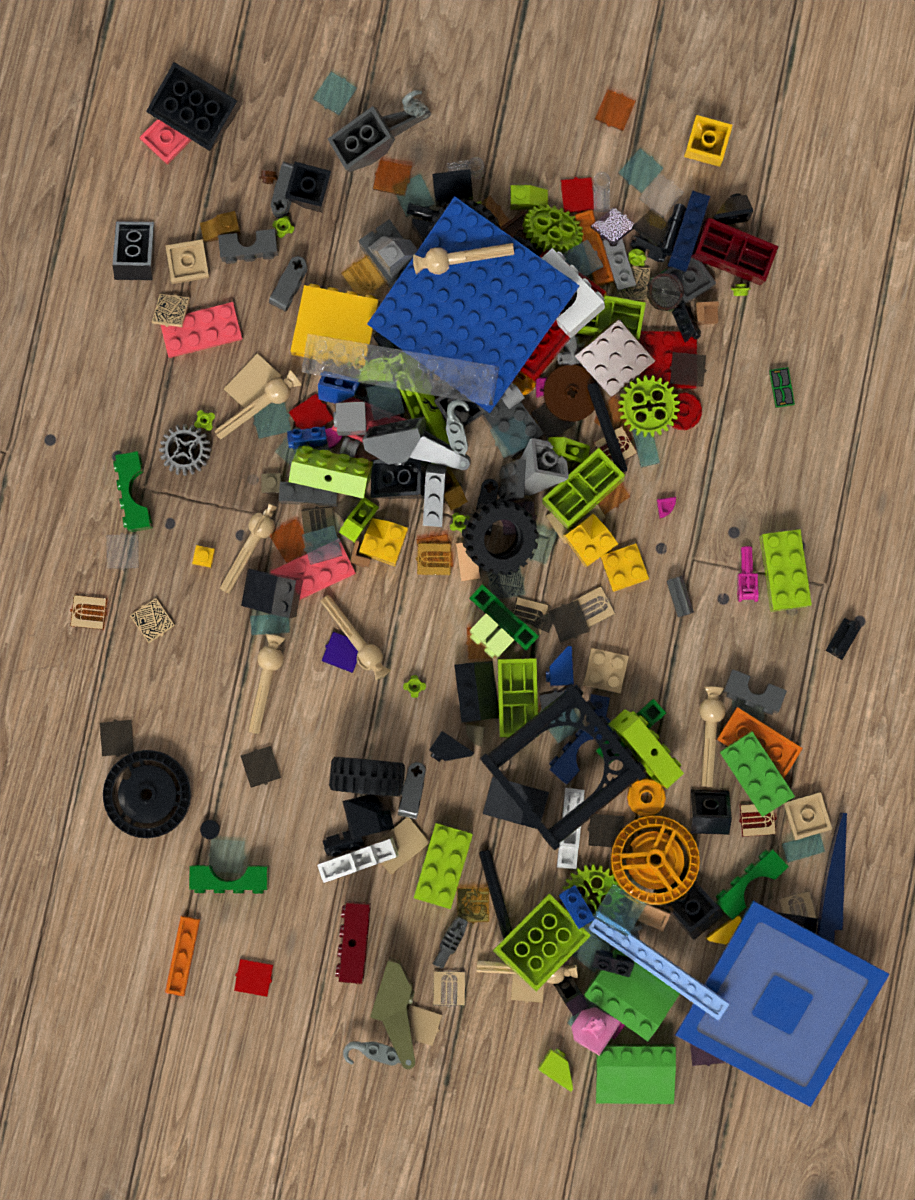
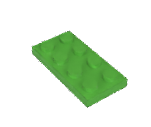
[720,731,795,817]

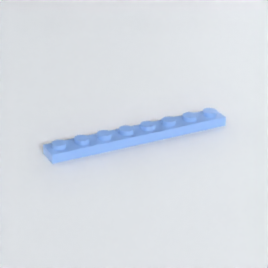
[588,912,730,1021]

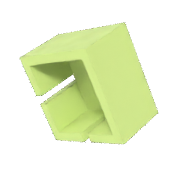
[470,614,514,659]

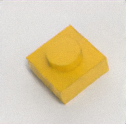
[192,545,215,568]

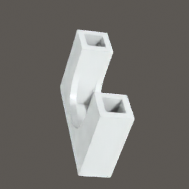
[542,248,605,338]

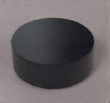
[200,820,220,839]

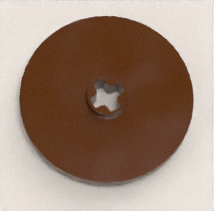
[543,365,597,422]

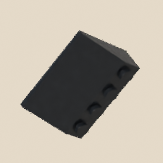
[146,62,243,151]

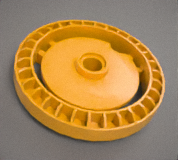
[610,816,700,905]

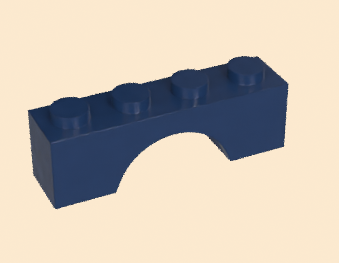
[668,190,710,272]
[549,715,613,785]

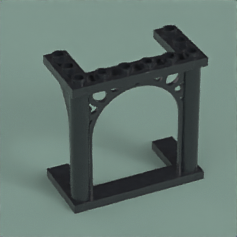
[480,684,646,851]

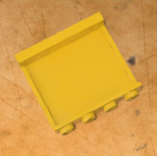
[290,284,379,369]

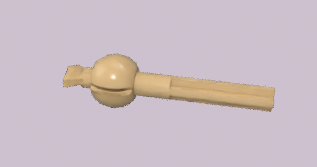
[413,243,514,274]
[214,370,302,440]
[220,503,277,594]
[320,595,391,680]
[248,634,285,734]
[699,686,726,787]
[477,961,578,984]

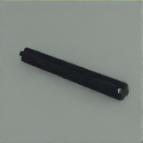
[587,383,628,473]
[479,850,512,939]

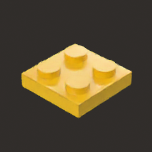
[600,543,649,592]

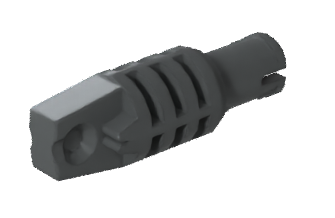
[432,916,468,969]

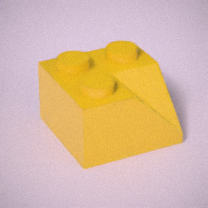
[684,115,733,167]
[562,513,618,567]
[359,518,408,567]

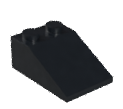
[112,221,154,280]
[370,458,431,499]
[241,568,303,618]
[483,777,549,829]
[653,868,723,940]

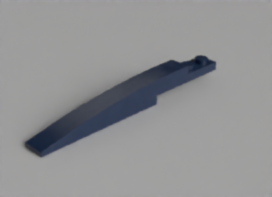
[817,813,847,943]

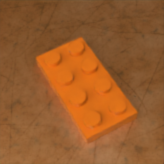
[716,707,803,778]

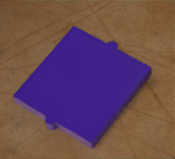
[322,632,358,673]

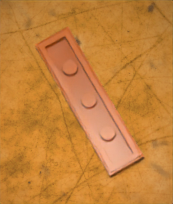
[574,210,614,286]
[165,915,201,996]

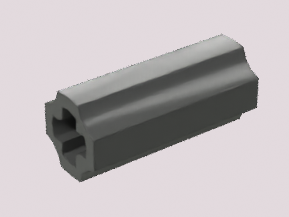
[666,576,694,618]

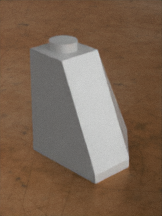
[368,236,418,278]
[520,438,569,496]

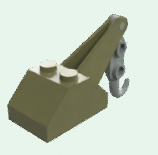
[343,957,416,1069]

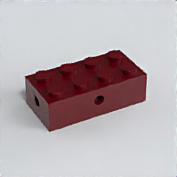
[691,218,779,286]
[335,901,371,984]

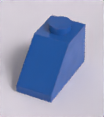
[318,371,360,404]
[545,646,574,686]

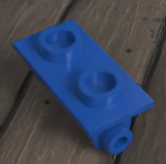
[287,427,327,449]
[559,885,595,929]

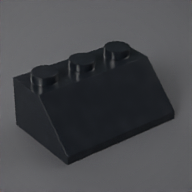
[454,661,499,723]

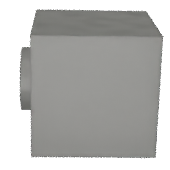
[334,402,367,436]

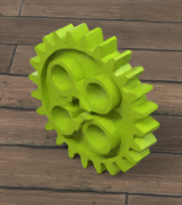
[522,204,584,255]
[618,375,680,438]
[562,864,624,927]

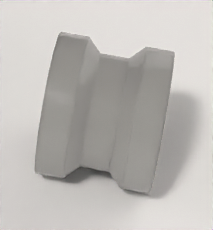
[340,437,360,458]

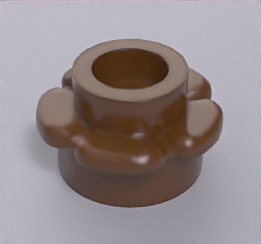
[259,170,277,184]

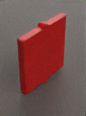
[561,177,595,214]
[289,394,333,429]
[234,959,273,997]

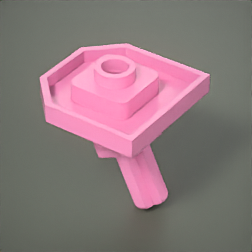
[571,1007,621,1055]

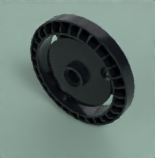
[103,750,192,838]

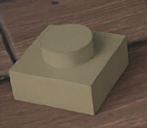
[261,473,281,494]

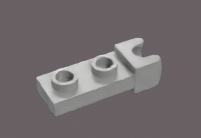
[602,236,636,292]

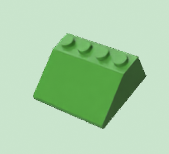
[584,948,680,1041]
[596,1044,676,1104]

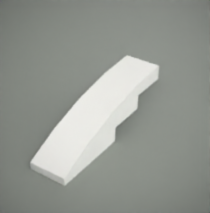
[557,788,585,870]
[317,838,399,883]

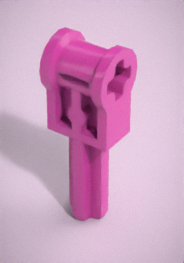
[737,546,759,602]

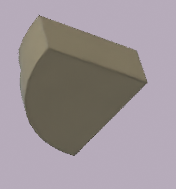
[466,724,485,746]

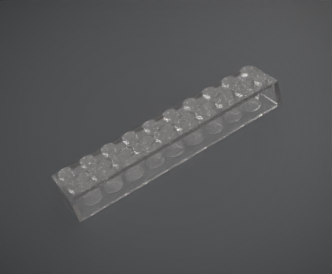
[301,334,499,406]

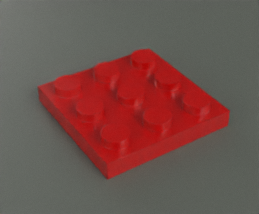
[639,331,697,389]

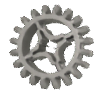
[159,424,211,476]

